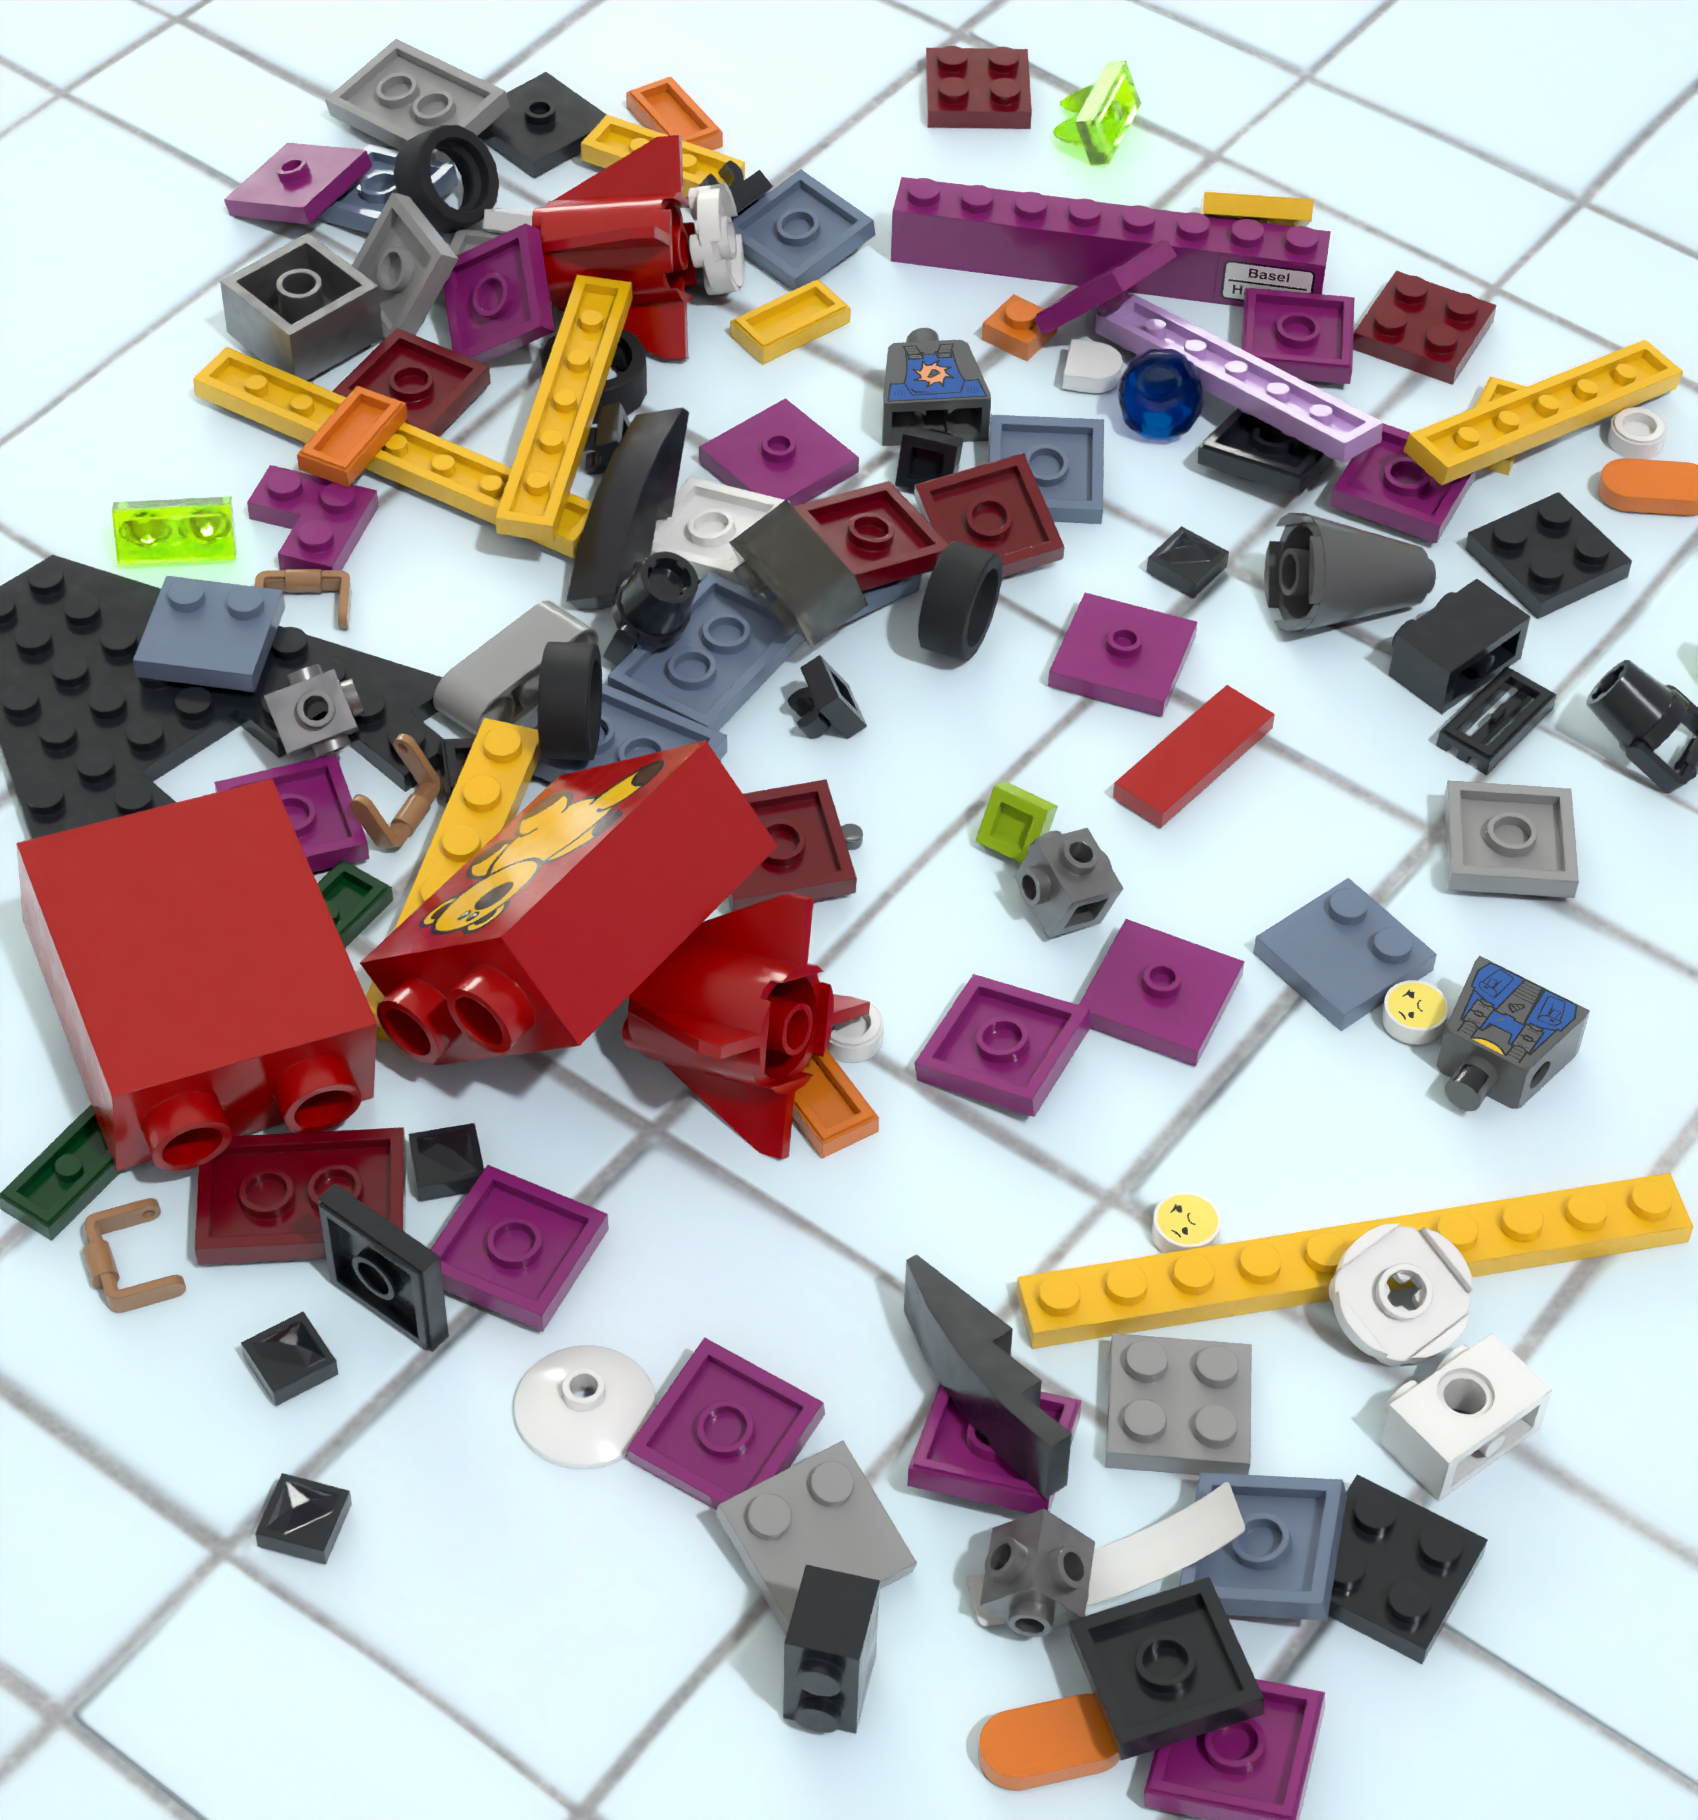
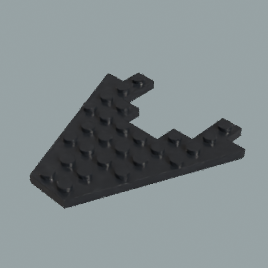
[0,555,444,839]

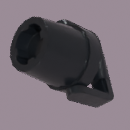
[603,551,698,667]
[1586,660,1698,793]

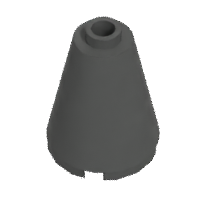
[1264,513,1436,632]

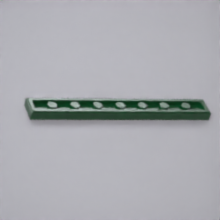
[0,859,393,1241]

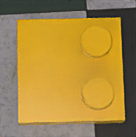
[1200,191,1314,227]

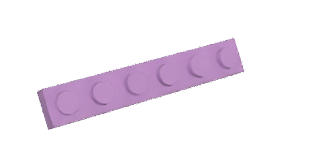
[1095,294,1383,463]

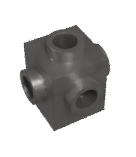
[264,664,365,758]
[1014,827,1124,938]
[980,1509,1095,1638]

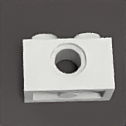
[1380,1333,1552,1502]

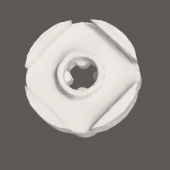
[688,183,744,295]
[1328,1223,1473,1367]

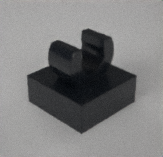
[699,160,773,220]
[583,402,631,474]
[895,426,964,491]
[787,655,867,739]

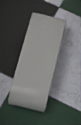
[433,600,599,736]

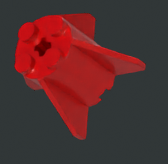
[532,135,703,360]
[622,892,870,1159]

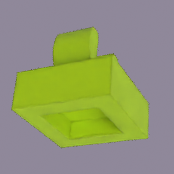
[975,781,1058,863]

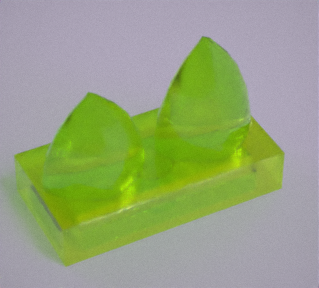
[1053,60,1141,165]
[111,496,237,565]

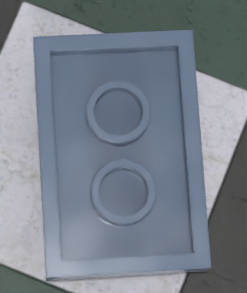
[608,571,810,731]
[523,683,727,783]

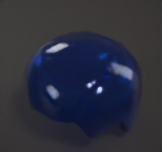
[1118,349,1203,441]

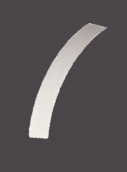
[966,1482,1245,1626]

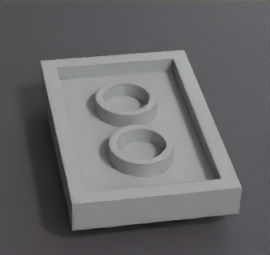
[325,39,510,163]

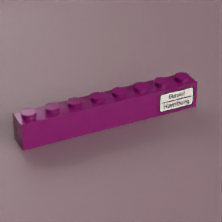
[891,177,1331,307]

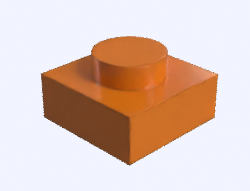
[982,294,1058,361]

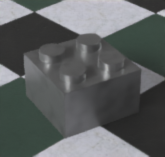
[220,233,383,381]

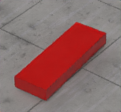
[1113,685,1275,828]

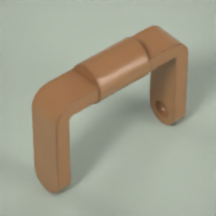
[254,569,352,629]
[349,733,441,848]
[82,1198,186,1313]

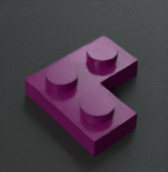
[247,465,379,570]

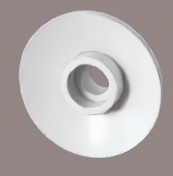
[514,1345,656,1469]

